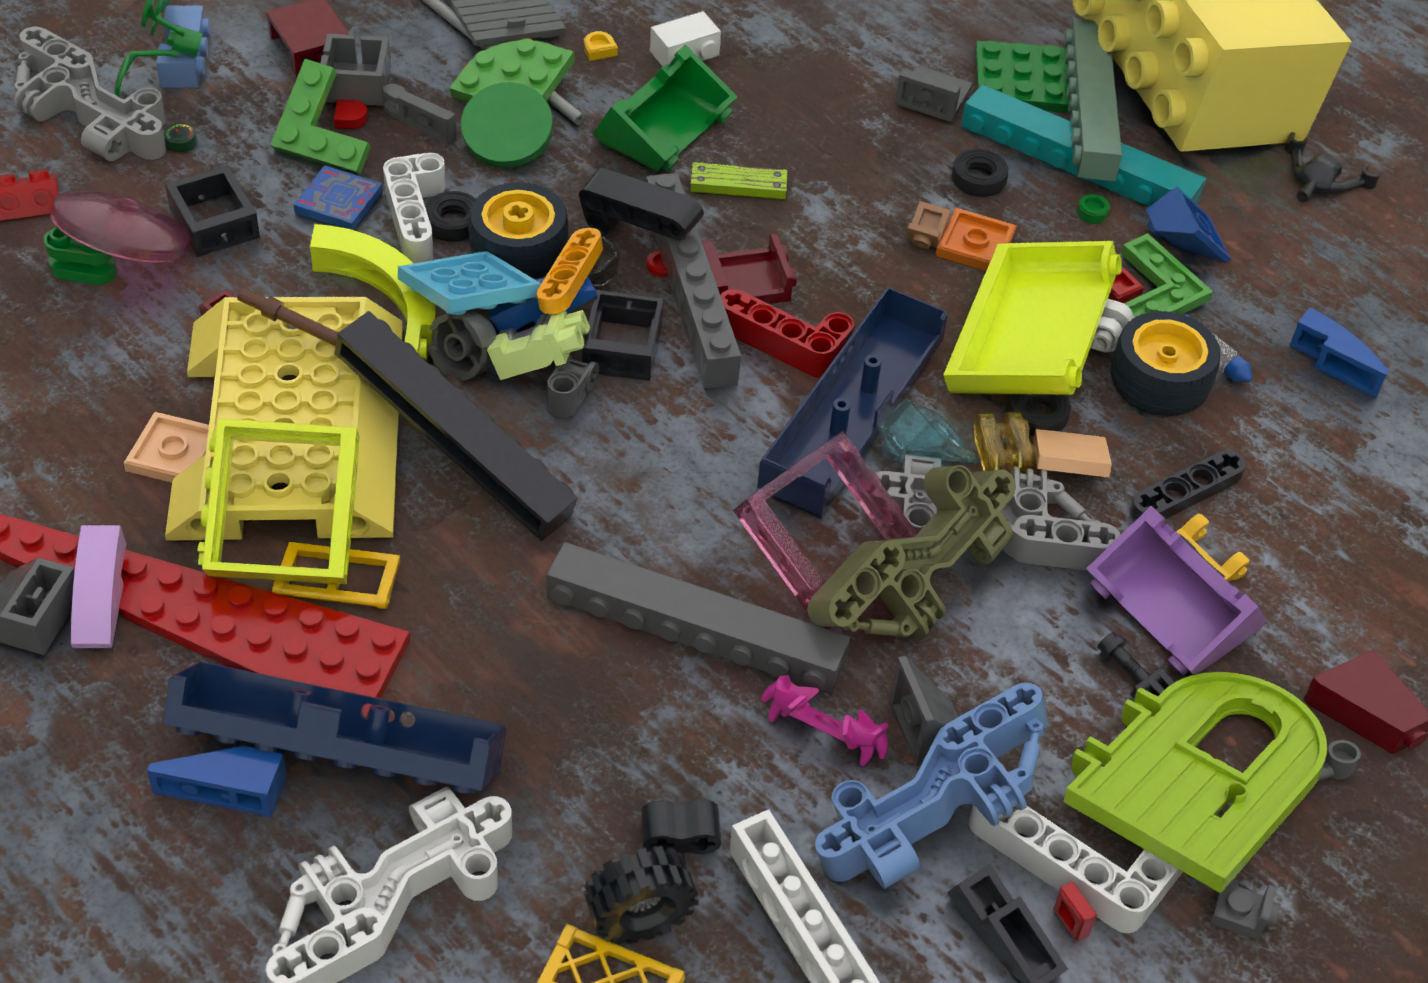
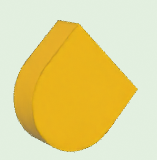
[584,31,618,61]

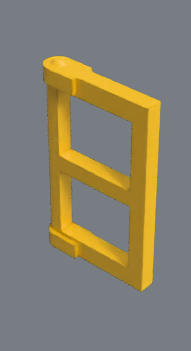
[272,542,400,609]

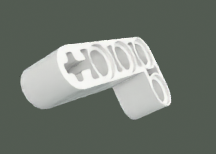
[383,153,446,264]

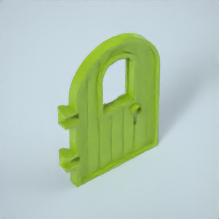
[1063,672,1327,893]

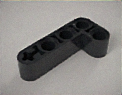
[579,168,704,241]

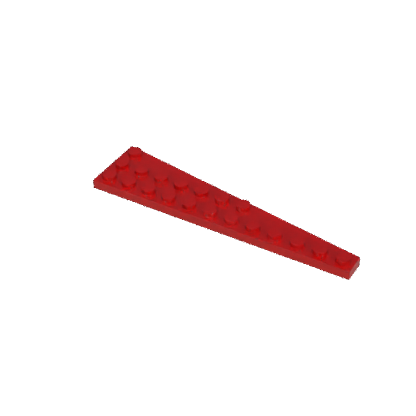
[0,514,410,718]

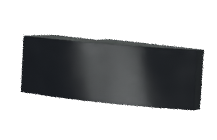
[947,864,1068,983]

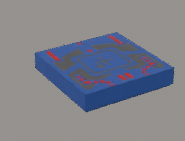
[293,166,383,230]

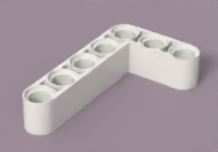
[969,805,1183,933]

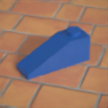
[147,746,287,817]

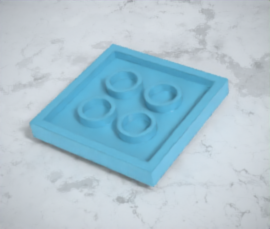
[398,251,541,315]

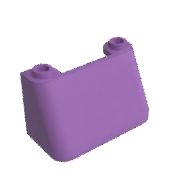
[1086,506,1267,676]

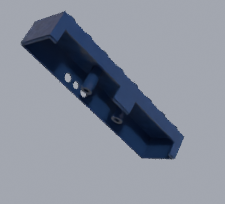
[757,287,949,517]
[163,661,507,794]

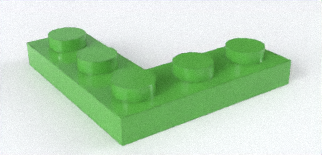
[270,59,371,176]
[1121,233,1213,318]

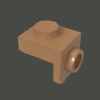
[907,201,951,249]

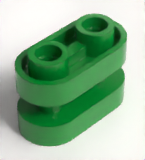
[43,226,118,285]

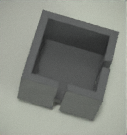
[320,34,391,106]

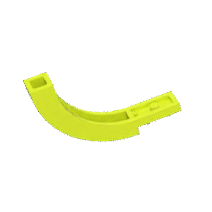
[310,224,436,360]

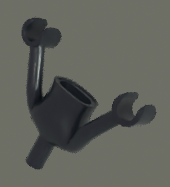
[1285,132,1381,202]

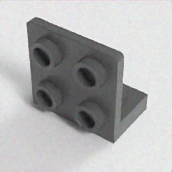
[895,66,972,122]

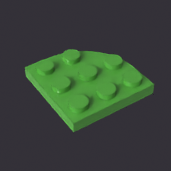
[449,38,575,102]

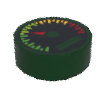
[164,123,197,152]

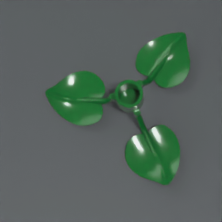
[115,0,203,98]

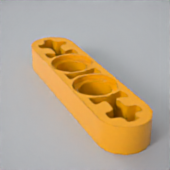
[536,228,603,314]

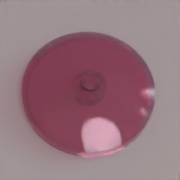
[51,191,190,263]

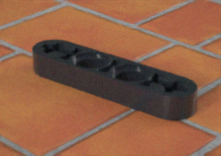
[1130,450,1246,521]

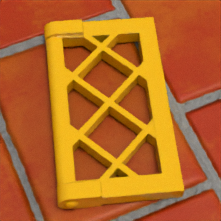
[537,924,686,983]

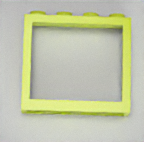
[197,418,360,585]

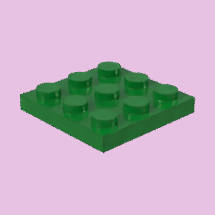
[975,41,1069,113]

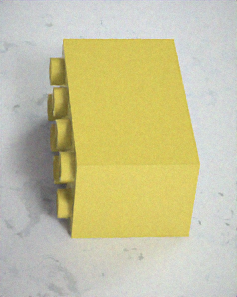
[1073,0,1352,152]

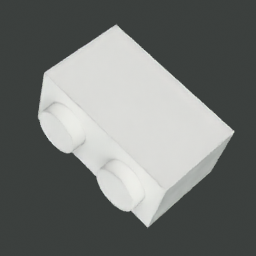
[650,11,721,66]

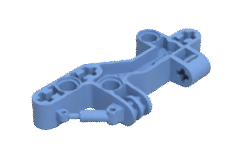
[815,683,1048,889]

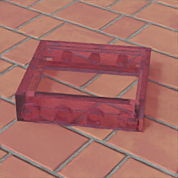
[733,431,919,629]

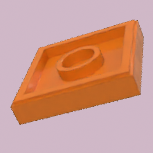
[935,208,1017,271]

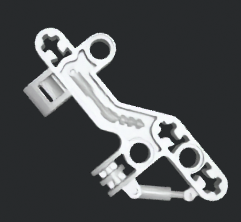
[266,787,512,983]

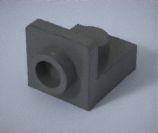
[1210,883,1281,941]

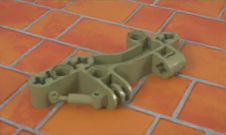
[808,465,1016,639]

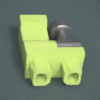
[487,310,590,380]

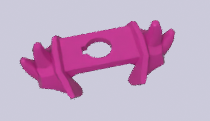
[761,675,888,767]

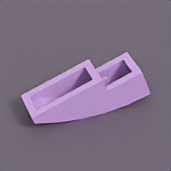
[71,525,126,648]

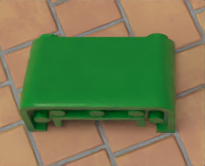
[592,44,738,172]

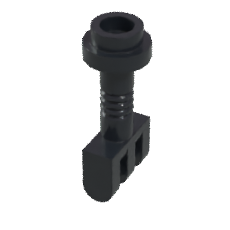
[1097,632,1175,699]

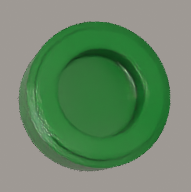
[1077,194,1110,224]

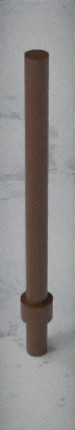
[237,287,338,346]

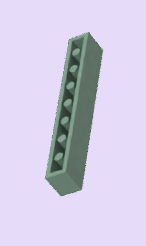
[1064,18,1122,181]

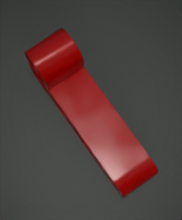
[720,289,854,378]

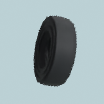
[952,148,1009,197]
[425,191,476,241]
[1007,394,1071,436]

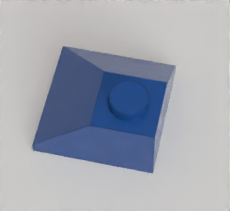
[1146,187,1231,263]

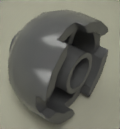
[428,310,497,381]

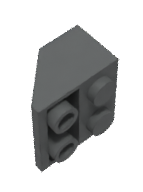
[0,558,75,655]

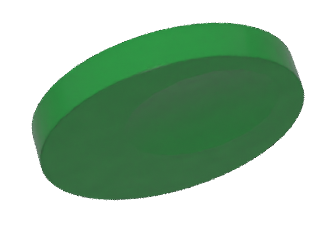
[461,82,553,168]

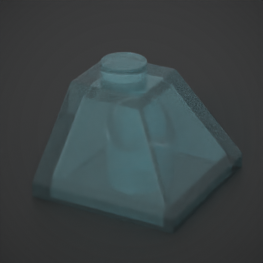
[878,398,981,464]

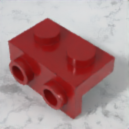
[0,170,62,221]

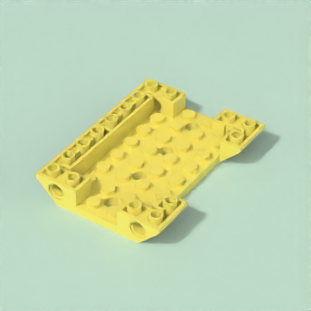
[165,297,403,541]

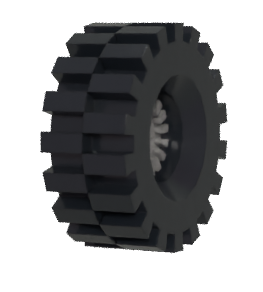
[584,847,699,944]

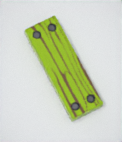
[690,162,787,199]

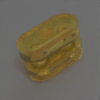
[974,412,1037,473]

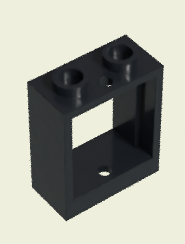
[165,165,260,257]
[582,290,664,380]

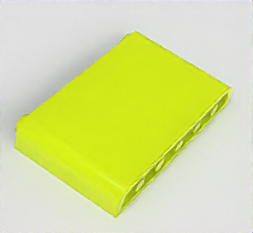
[943,241,1122,395]

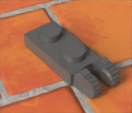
[383,83,457,145]

